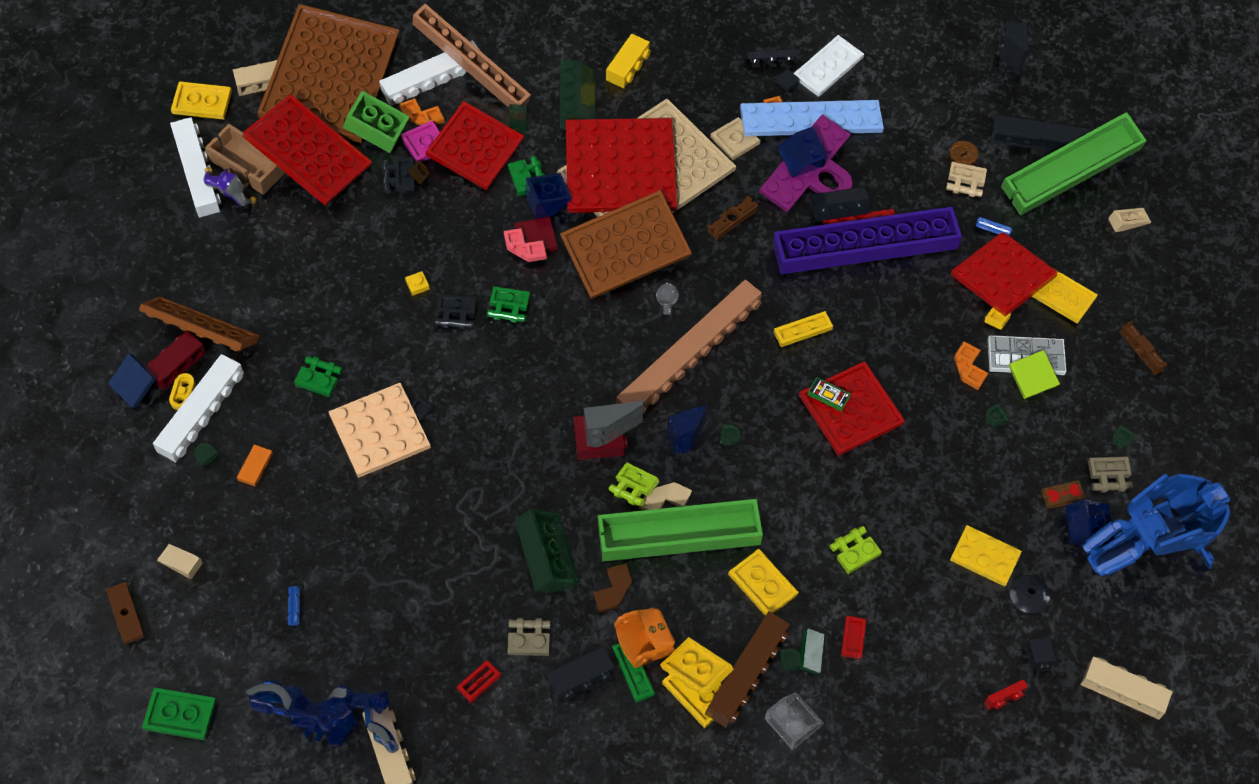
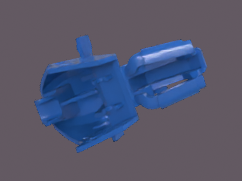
[1082,474,1230,576]

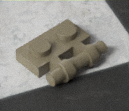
[1088,457,1133,493]
[507,618,550,656]

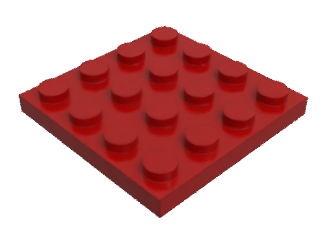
[426,101,524,190]
[951,232,1058,317]
[799,361,905,456]

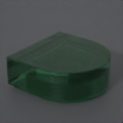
[985,403,1009,426]
[720,424,741,446]
[1112,425,1137,448]
[194,443,219,467]
[779,649,801,672]

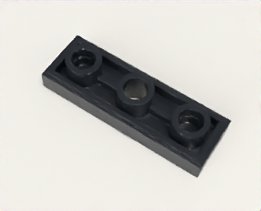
[745,49,799,63]

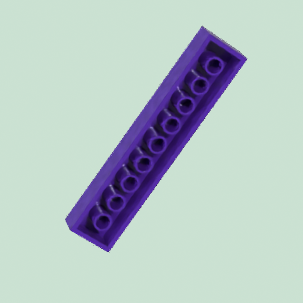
[773,207,962,274]

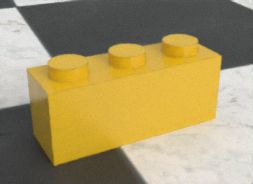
[606,34,651,88]

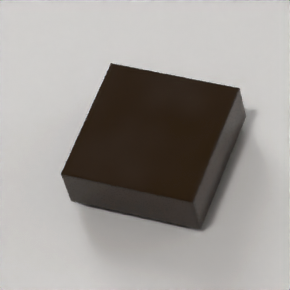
[407,160,431,184]

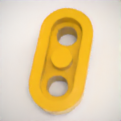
[169,373,196,411]

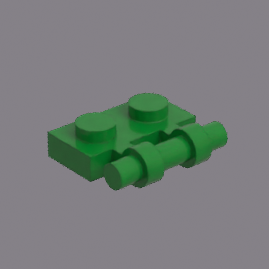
[508,156,547,196]
[487,286,530,323]
[294,356,343,397]

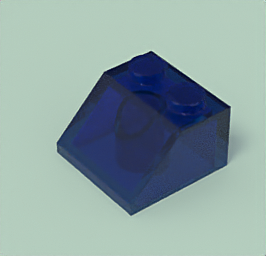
[777,127,828,178]
[524,173,572,219]
[667,405,706,454]
[1065,499,1115,546]

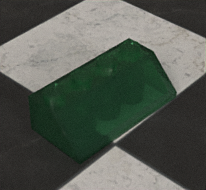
[560,60,595,129]
[515,509,580,593]

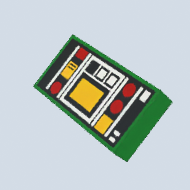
[807,377,851,412]

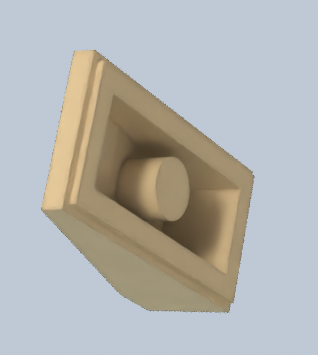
[1109,208,1151,232]
[157,544,203,579]

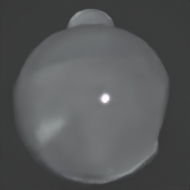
[656,283,679,315]

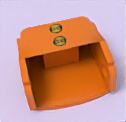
[614,608,675,668]

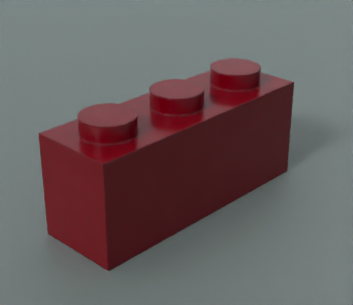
[146,331,206,391]

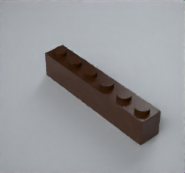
[705,611,790,728]

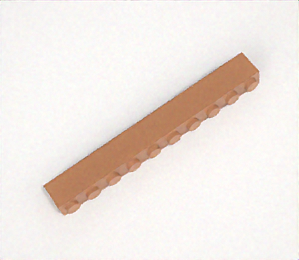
[616,280,762,414]

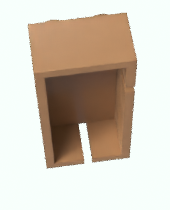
[205,124,285,195]

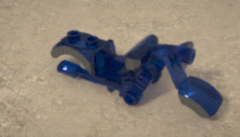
[245,680,399,753]

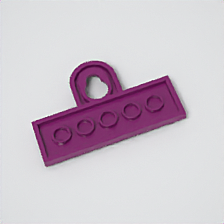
[759,114,852,213]

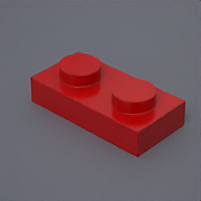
[984,679,1028,710]

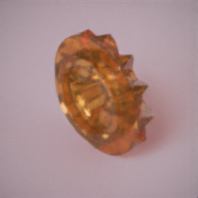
[950,141,978,165]

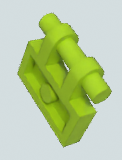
[609,463,659,507]
[829,526,882,574]

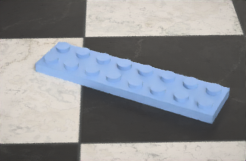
[740,100,884,136]

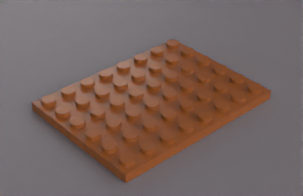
[258,4,399,143]

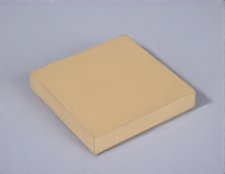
[711,117,760,161]

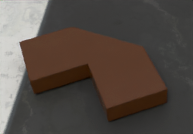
[593,563,632,613]

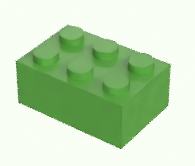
[343,91,410,153]

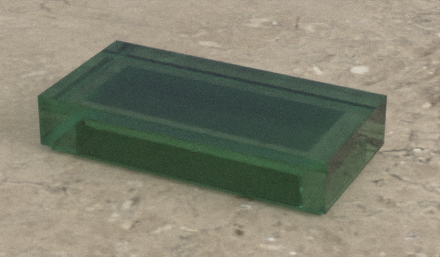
[508,104,528,133]

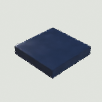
[108,354,156,408]

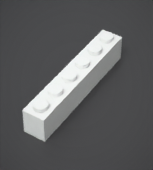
[379,40,478,106]
[170,118,222,218]
[153,354,243,462]

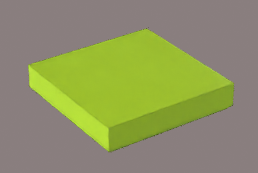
[1008,350,1060,399]

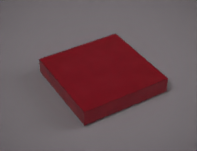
[514,217,557,252]

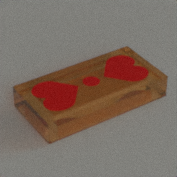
[1041,480,1086,509]

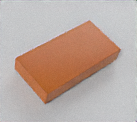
[237,445,273,487]

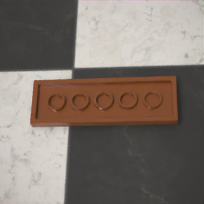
[139,296,259,351]

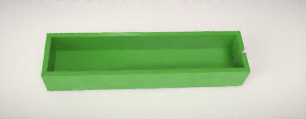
[1001,112,1146,216]
[598,499,763,562]

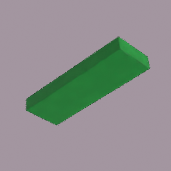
[612,643,655,703]

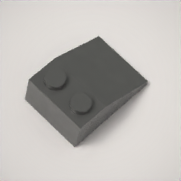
[584,401,643,447]

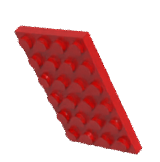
[242,94,372,206]

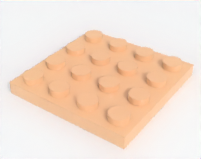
[329,383,431,478]

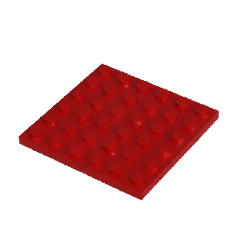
[566,118,677,213]

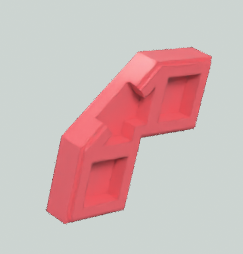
[504,228,547,262]

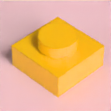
[405,272,430,296]
[985,308,1011,330]

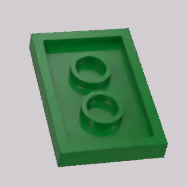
[142,688,217,741]

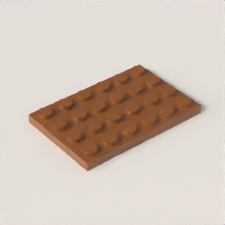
[560,190,692,299]

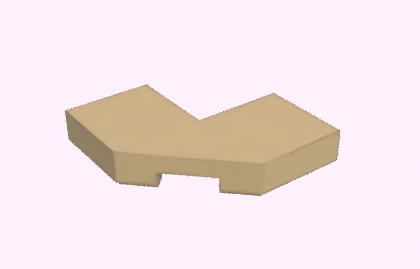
[639,482,692,511]

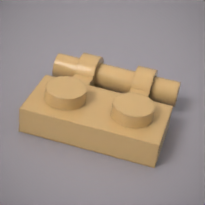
[946,162,987,197]

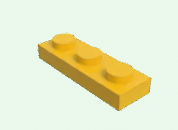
[774,311,833,347]

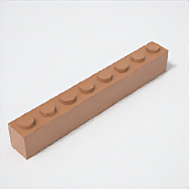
[412,4,531,114]

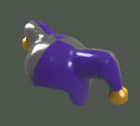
[203,167,257,207]

